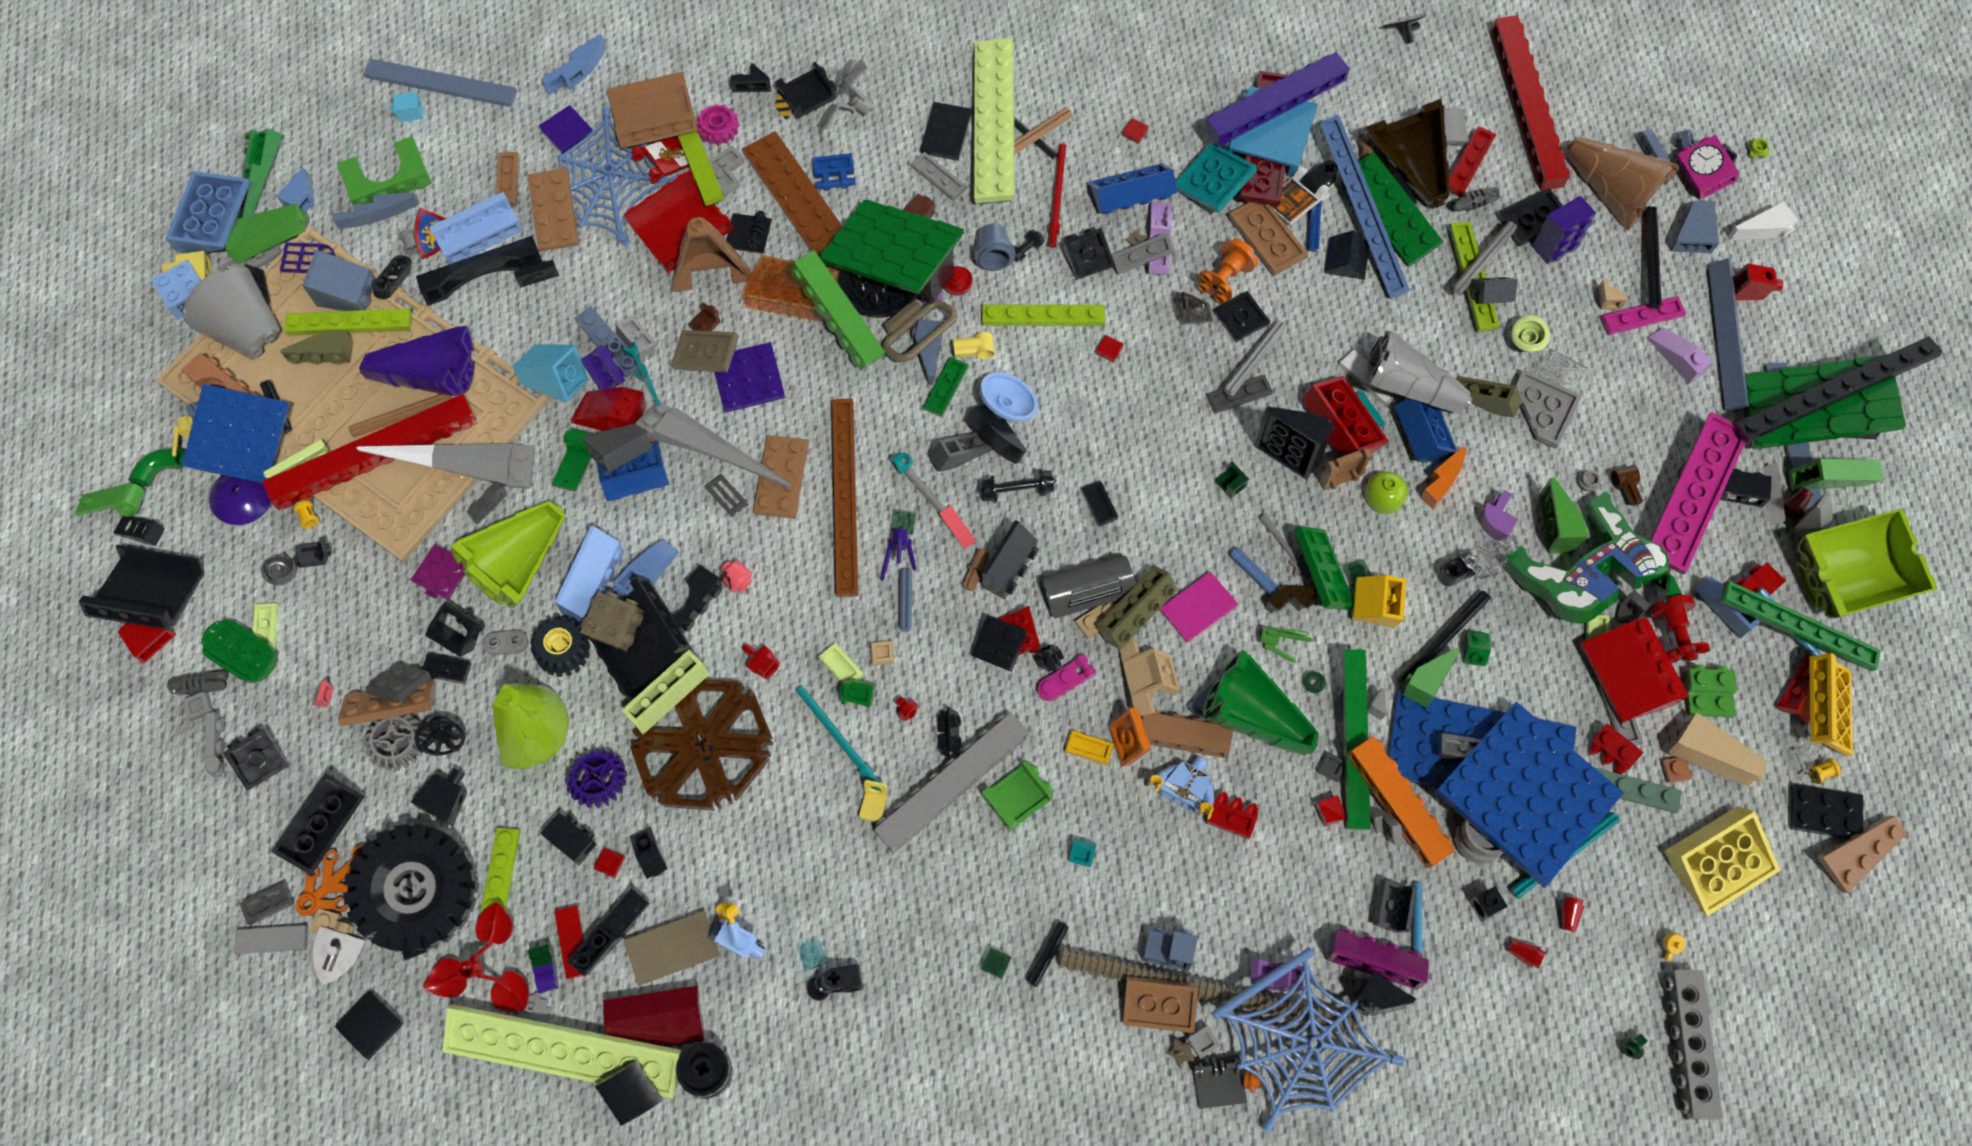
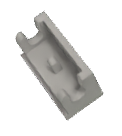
[616,316,657,364]

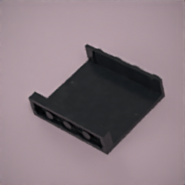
[78,545,204,631]
[587,577,692,697]

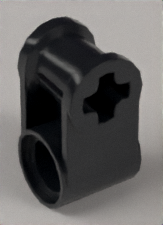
[1300,160,1338,195]
[1438,550,1483,587]
[815,964,863,994]

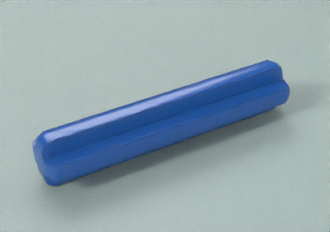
[1307,201,1322,252]

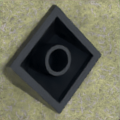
[1324,230,1369,280]

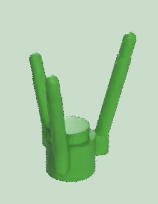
[1260,626,1313,663]

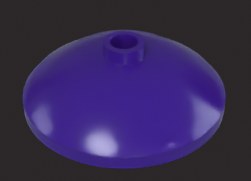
[209,475,271,525]

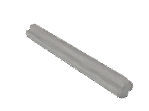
[1452,221,1517,295]
[1224,321,1286,396]

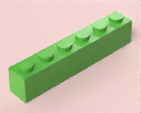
[790,250,885,370]

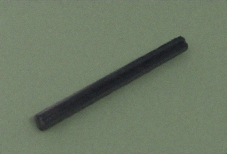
[1645,206,1662,309]
[1398,591,1491,684]

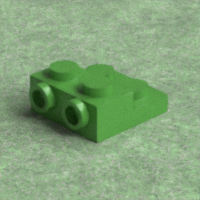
[1684,665,1737,718]

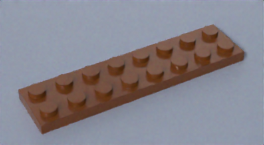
[742,131,843,265]

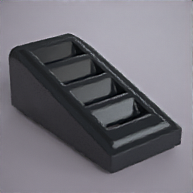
[113,516,164,546]

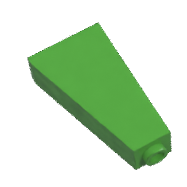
[226,203,308,264]
[1788,459,1884,491]

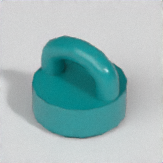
[890,453,913,475]

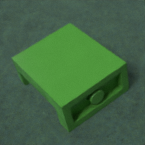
[982,760,1053,832]

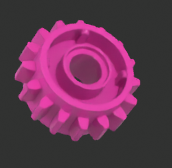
[696,104,740,145]

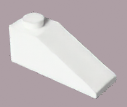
[1728,202,1799,240]

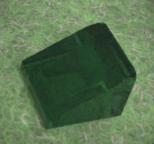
[892,509,918,535]

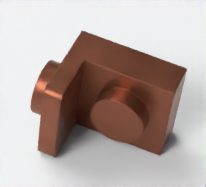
[688,302,720,331]

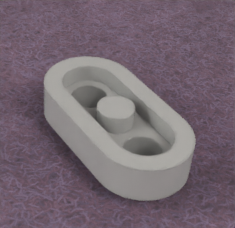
[483,631,529,656]

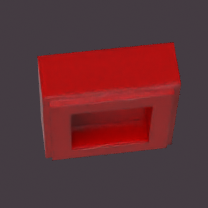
[1122,118,1149,144]
[1096,335,1124,363]
[594,848,625,879]

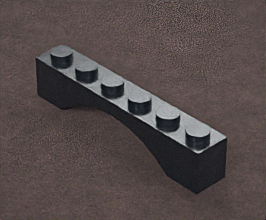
[416,235,542,306]

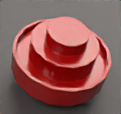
[944,266,973,296]

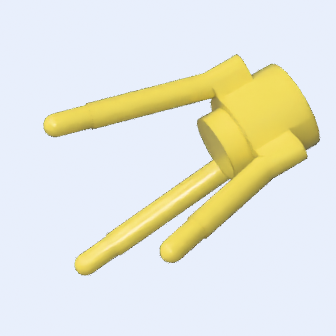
[172,416,193,457]

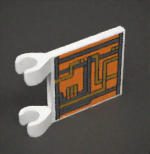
[1270,167,1330,225]

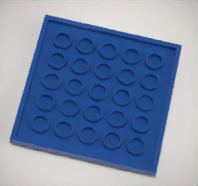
[1435,701,1624,888]

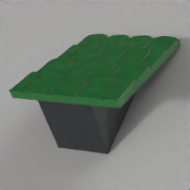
[819,199,964,304]
[1745,355,1906,450]

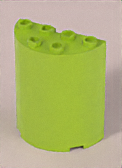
[1797,508,1937,618]

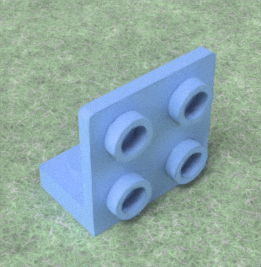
[151,260,201,320]

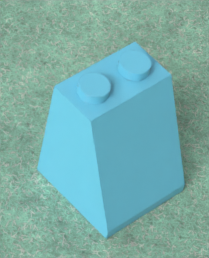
[512,344,589,403]

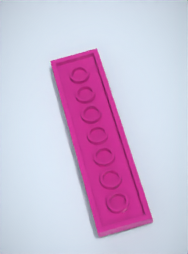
[1650,412,1746,575]

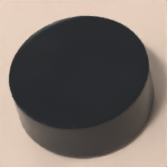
[807,977,830,1001]

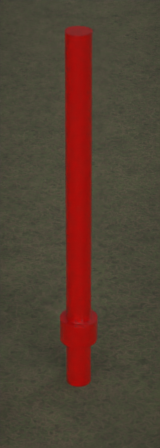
[1048,143,1067,248]

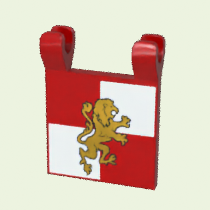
[631,136,690,183]

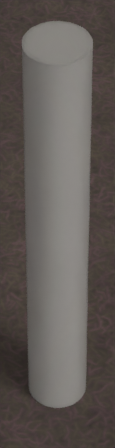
[904,468,946,513]

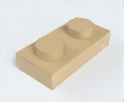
[1075,602,1116,640]

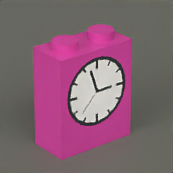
[1677,135,1739,200]

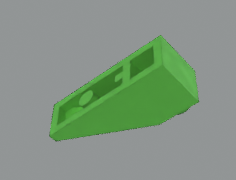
[1403,648,1460,708]

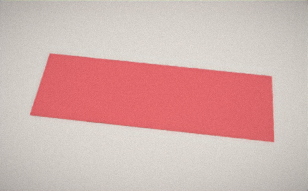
[939,506,976,549]

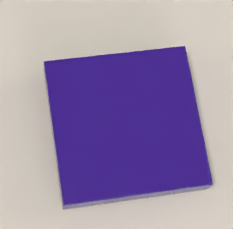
[538,105,593,154]

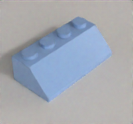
[555,526,624,623]

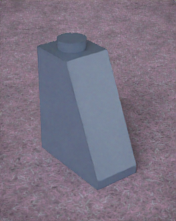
[1671,200,1719,253]

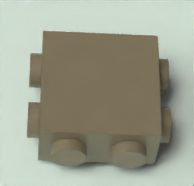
[580,591,644,652]

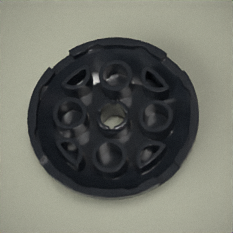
[840,270,918,318]

